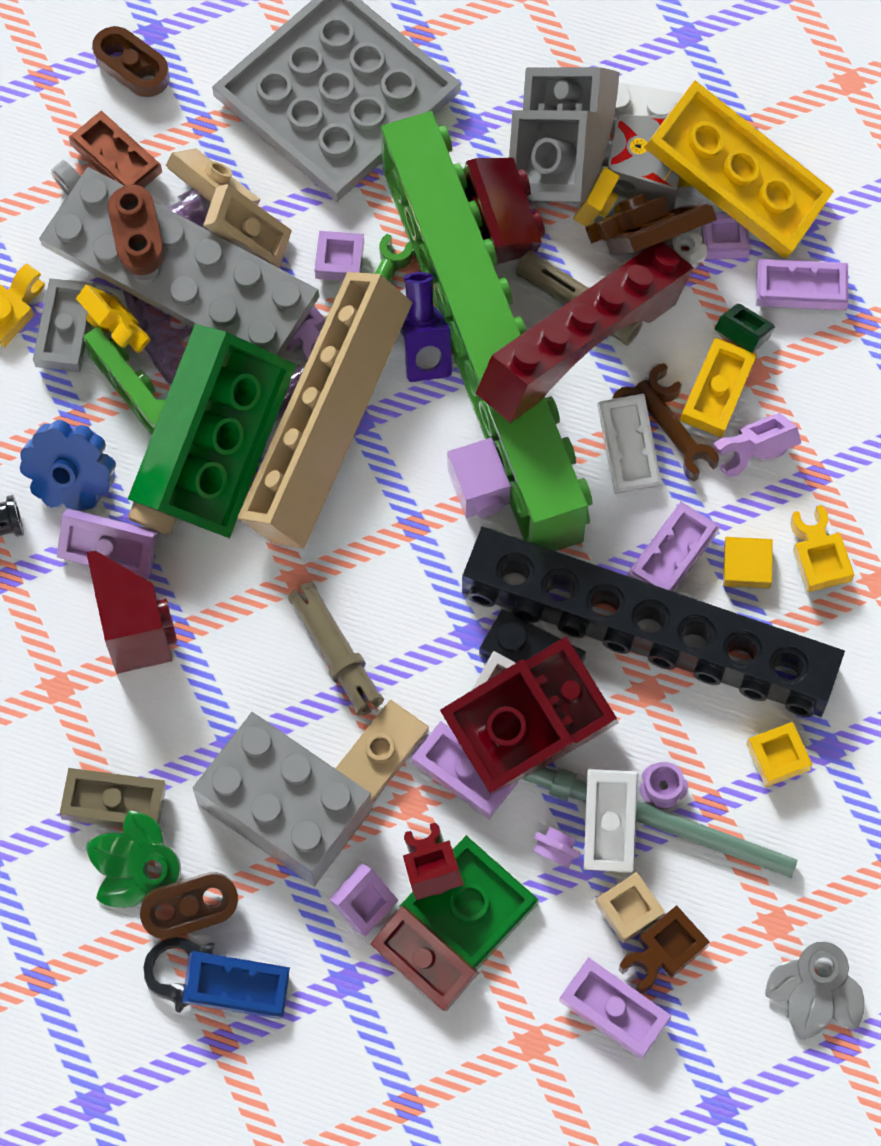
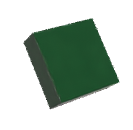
[714,303,775,353]

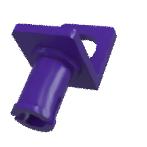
[400,272,452,382]

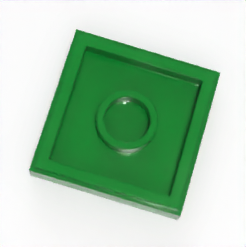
[399,835,539,970]

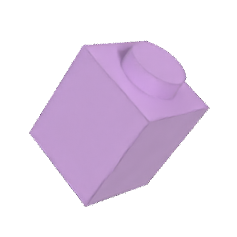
[447,437,510,518]

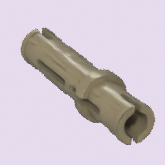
[516,250,643,346]
[288,582,384,716]

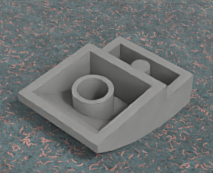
[509,67,620,203]

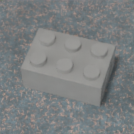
[192,711,372,887]

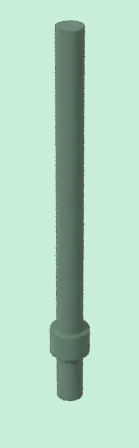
[522,767,798,878]

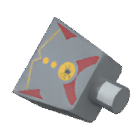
[601,115,680,211]

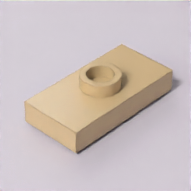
[165,148,261,205]
[335,699,429,804]

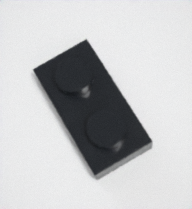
[479,609,586,663]

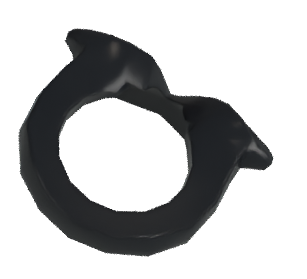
[143,937,215,1013]

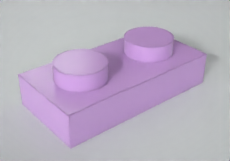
[56,508,158,580]
[411,721,519,820]
[559,957,672,1060]

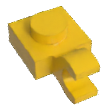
[0,263,46,348]

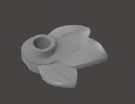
[765,941,865,1040]

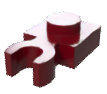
[402,823,464,900]

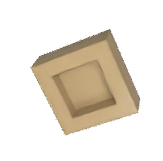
[595,872,665,944]

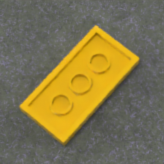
[644,80,834,259]

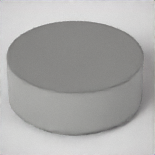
[50,159,81,196]

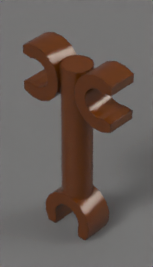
[612,363,719,482]

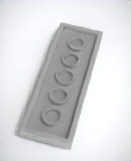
[39,167,320,357]

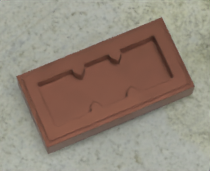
[69,110,163,188]

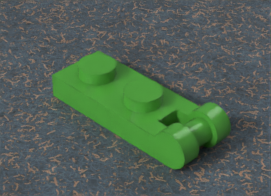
[83,326,165,436]

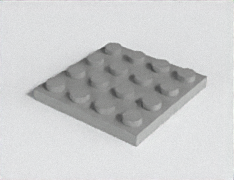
[212,0,461,202]

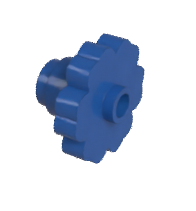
[20,420,116,511]

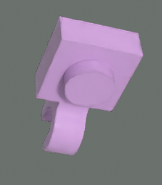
[713,412,802,477]

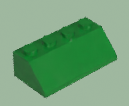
[128,324,297,539]

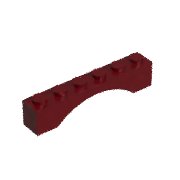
[475,242,694,423]

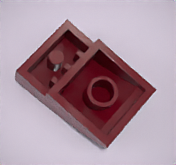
[440,636,619,794]

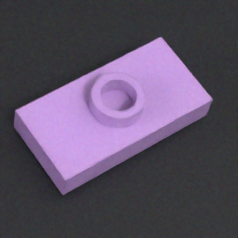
[756,259,848,311]
[628,501,720,592]

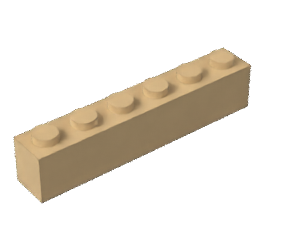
[237,272,413,549]

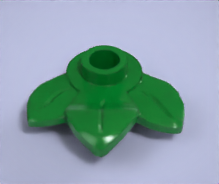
[86,811,181,908]

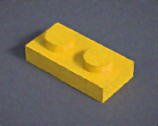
[679,337,757,438]

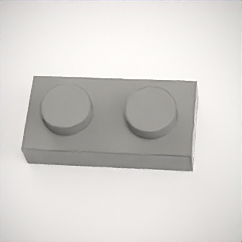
[33,278,95,372]

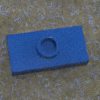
[182,951,290,1019]

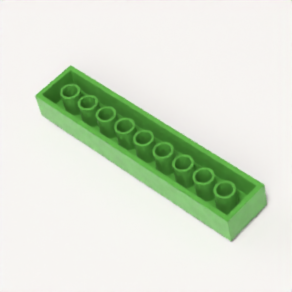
[380,111,593,551]

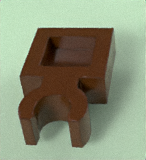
[585,193,670,244]
[619,905,710,994]

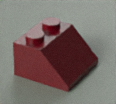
[463,157,545,265]
[86,550,178,674]

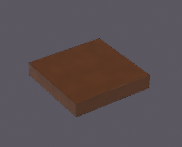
[606,203,717,254]

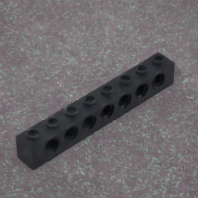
[462,526,845,718]

